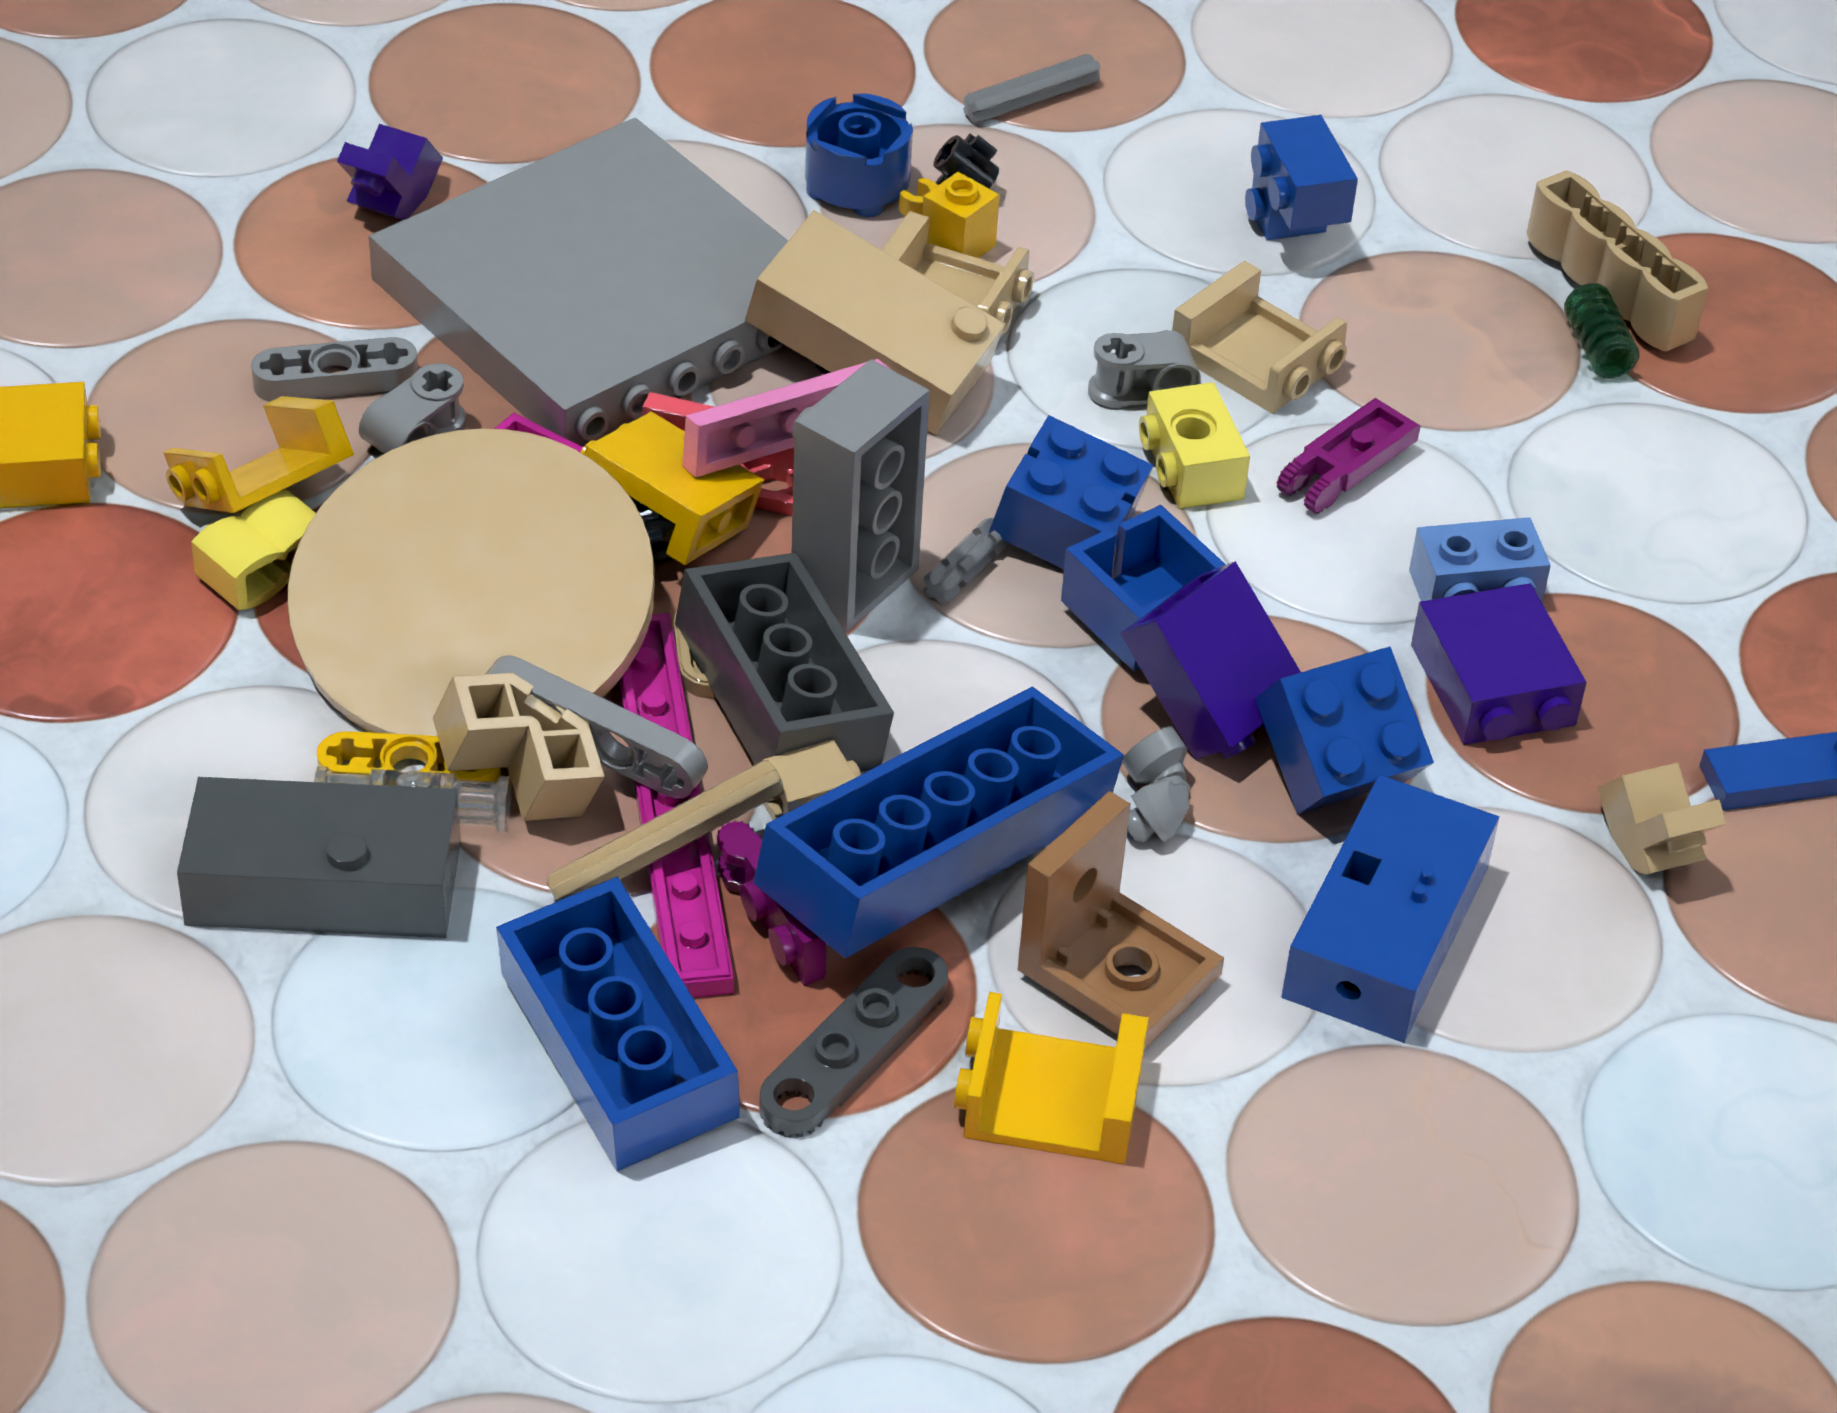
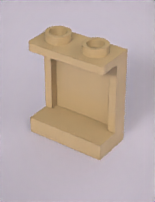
[882,211,1034,335]
[1172,260,1348,414]

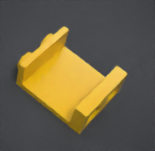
[163,396,354,513]
[954,992,1149,1164]

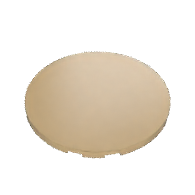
[288,428,655,736]

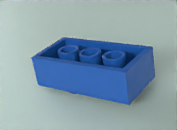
[496,876,740,1172]

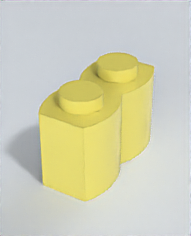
[191,490,316,610]

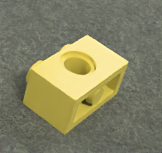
[1139,382,1250,509]

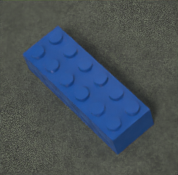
[753,686,1124,959]

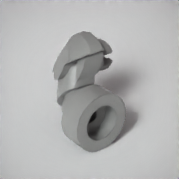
[1122,726,1190,842]

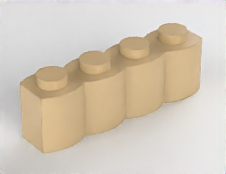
[1527,170,1708,352]

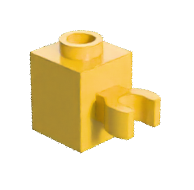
[899,172,1000,258]

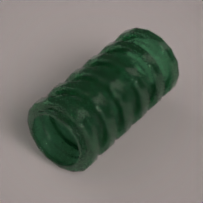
[1564,283,1639,379]

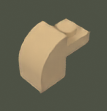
[1597,762,1726,874]

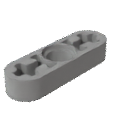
[251,337,418,402]

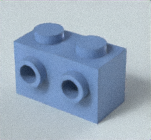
[1409,517,1551,602]

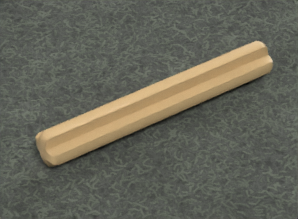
[546,760,784,902]

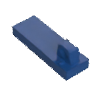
[1699,732,1837,810]

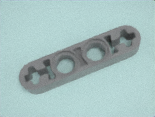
[485,655,708,798]

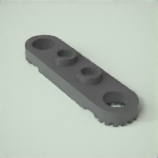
[759,947,948,1138]

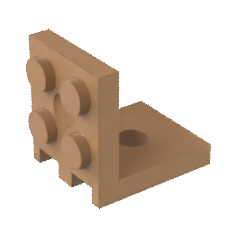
[1017,791,1224,1049]

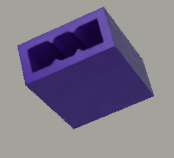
[1120,561,1301,759]
[1411,583,1587,745]

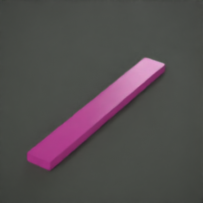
[618,613,734,998]

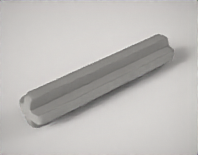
[963,54,1101,123]

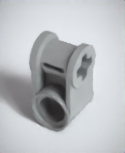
[1088,330,1201,408]
[359,363,466,454]

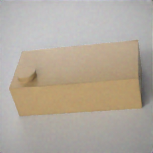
[745,210,1005,435]

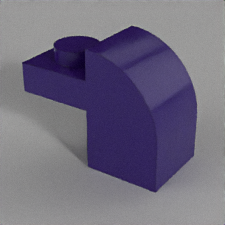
[337,123,443,220]

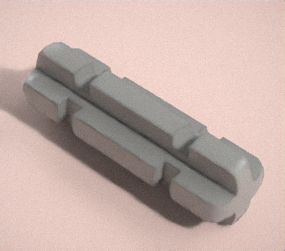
[924,518,1008,604]

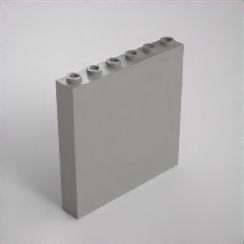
[369,117,788,446]

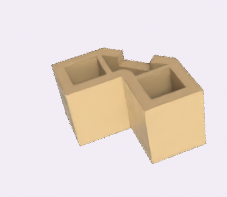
[433,673,605,821]

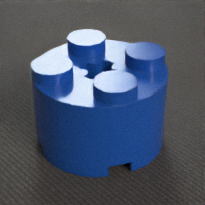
[805,93,913,217]

